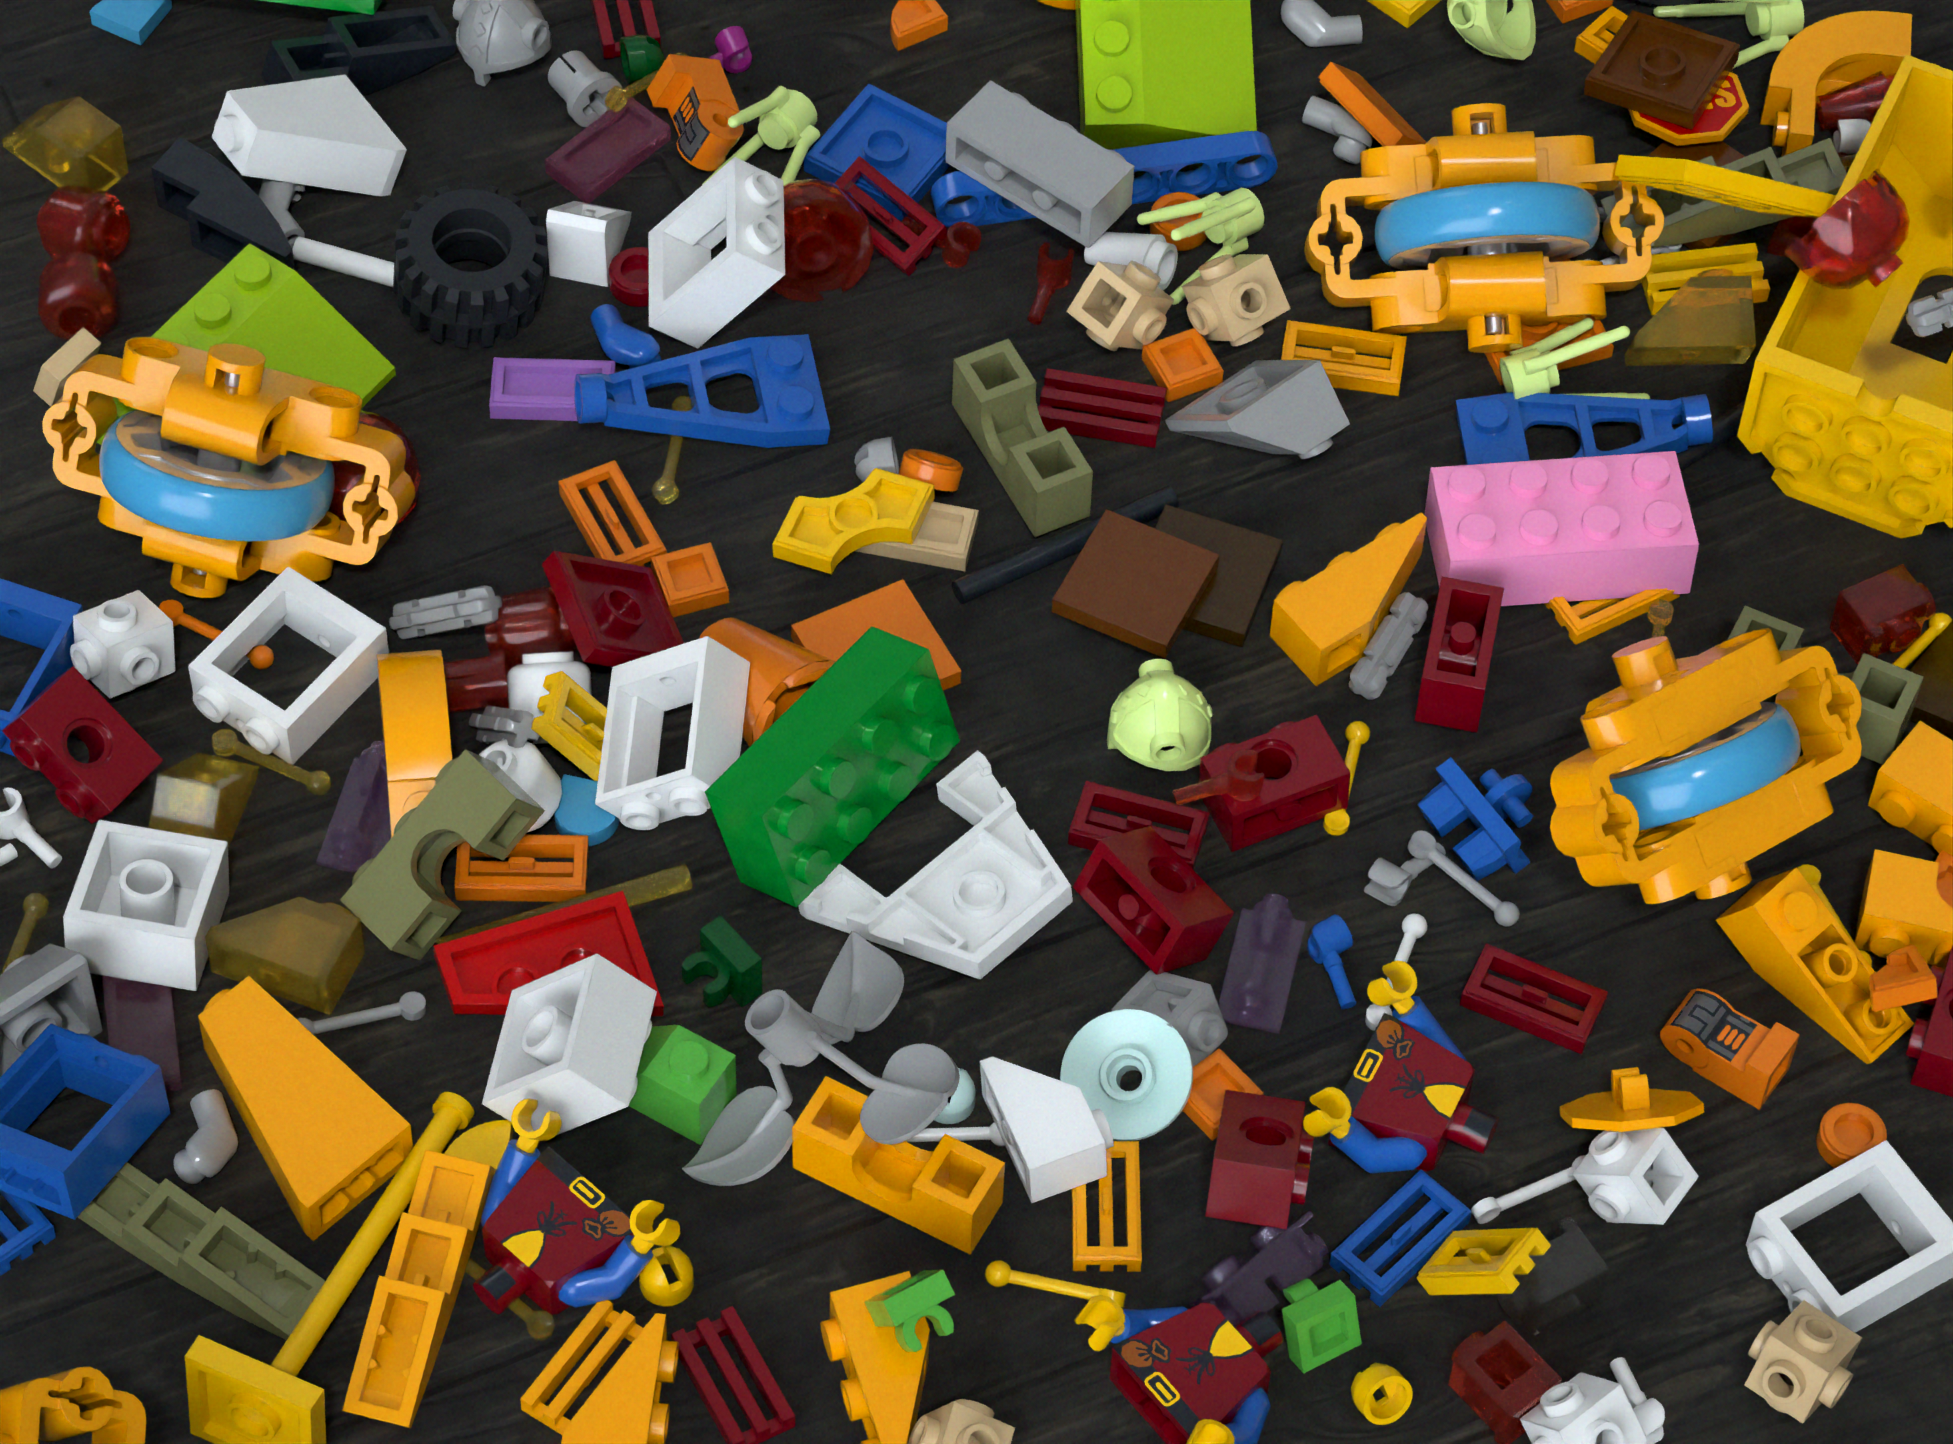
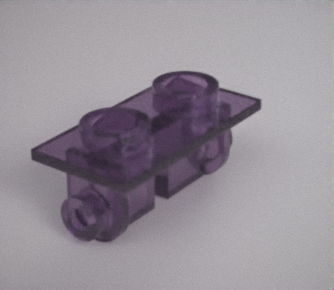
[316,741,391,873]
[1218,894,1306,1034]
[1189,1211,1328,1327]

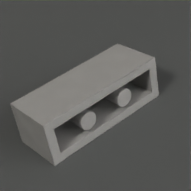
[946,80,1135,248]

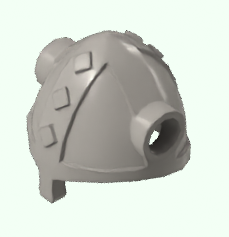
[453,0,552,87]

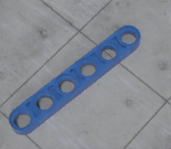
[931,131,1278,228]

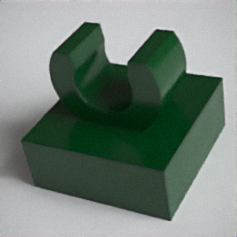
[682,915,762,1007]

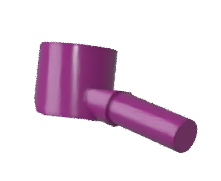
[709,26,752,73]

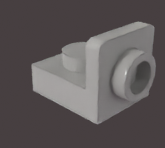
[1111,969,1228,1067]

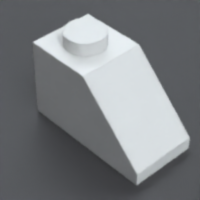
[980,1057,1114,1203]

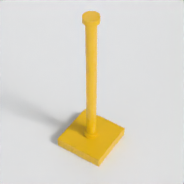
[185,1092,474,1444]

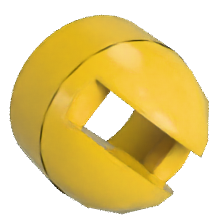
[639,1245,694,1306]
[1351,1363,1413,1425]

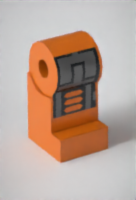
[647,54,744,171]
[1660,988,1800,1110]

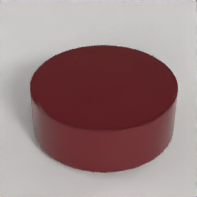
[609,247,649,307]

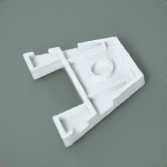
[798,750,1073,979]

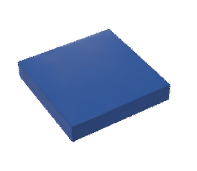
[804,84,950,221]

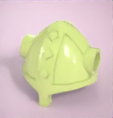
[1447,0,1536,60]
[1107,659,1213,771]

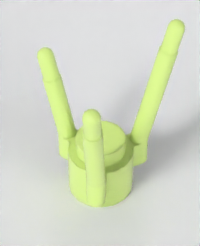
[1653,0,1804,68]
[702,86,820,201]
[1137,187,1265,305]
[1500,318,1650,399]

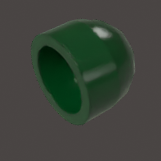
[619,35,665,84]

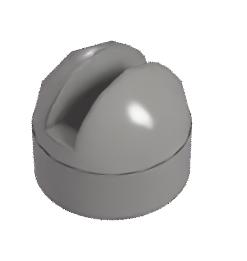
[854,436,899,483]

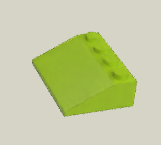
[1075,0,1257,149]
[97,243,396,445]

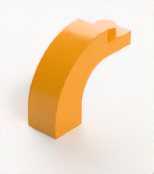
[1760,11,1912,156]
[377,650,452,838]

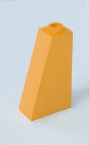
[198,976,413,1241]

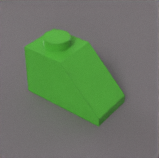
[629,1025,737,1145]

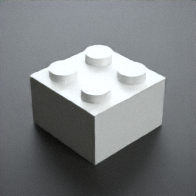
[63,820,229,991]
[482,954,657,1135]

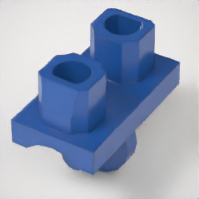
[1417,757,1533,881]

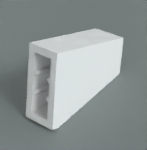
[212,74,407,196]

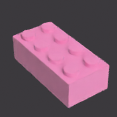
[1425,451,1699,606]

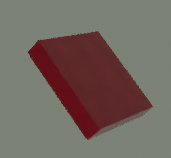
[542,551,684,667]

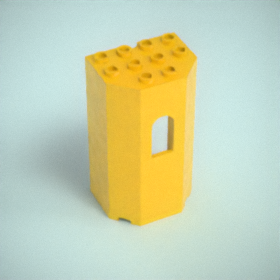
[1737,54,1953,539]

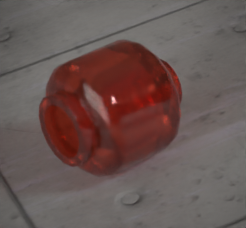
[37,184,130,268]
[38,251,118,341]
[485,587,577,669]

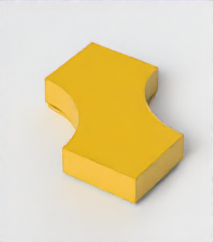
[772,468,935,574]

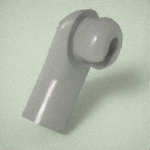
[1280,0,1363,47]
[1302,96,1373,164]
[258,179,305,249]
[173,1089,238,1184]

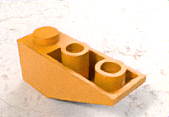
[1270,512,1427,686]
[1716,867,1914,1064]
[820,1271,930,1444]
[561,1313,679,1444]

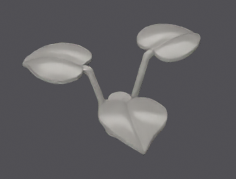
[682,931,960,1186]

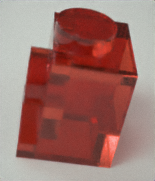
[1830,564,1936,665]
[1449,1321,1562,1444]

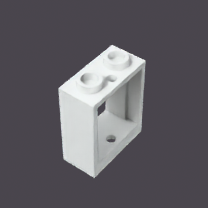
[648,157,785,349]
[188,567,389,765]
[595,636,750,830]
[1746,1140,1953,1333]

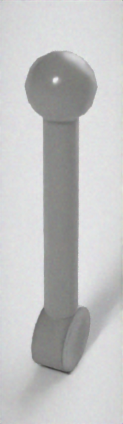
[1408,831,1520,927]
[297,991,426,1035]

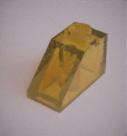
[2,96,129,207]
[1625,269,1756,366]
[149,752,259,848]
[205,897,365,1015]

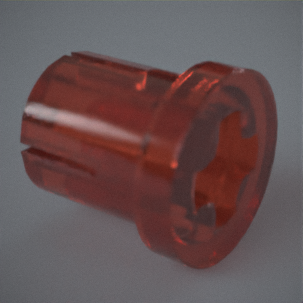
[443,647,511,713]

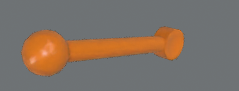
[158,600,274,670]

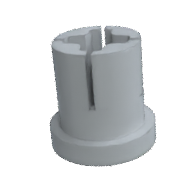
[548,51,623,127]

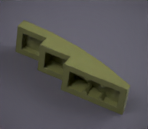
[1600,138,1847,248]
[78,1162,325,1340]

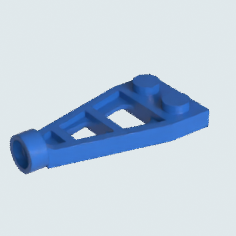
[574,334,830,448]
[1456,392,1713,465]

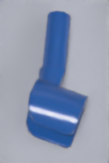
[1307,914,1356,1009]

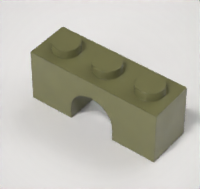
[952,338,1093,537]
[1728,606,1924,765]
[340,749,545,960]

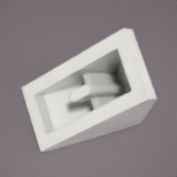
[546,201,632,287]

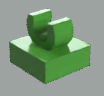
[864,1269,955,1352]
[1282,1278,1362,1374]

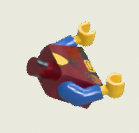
[1303,960,1499,1174]
[473,1099,680,1315]
[1074,1295,1283,1444]

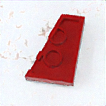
[434,890,664,1016]

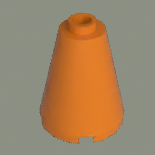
[699,617,836,747]

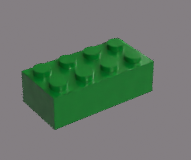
[705,626,960,908]

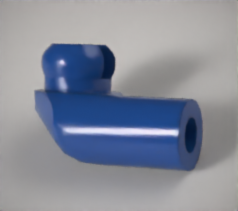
[590,304,662,369]

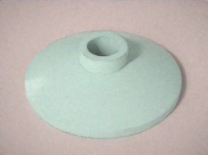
[1060,1009,1193,1141]

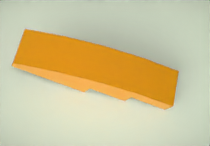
[342,1149,495,1428]

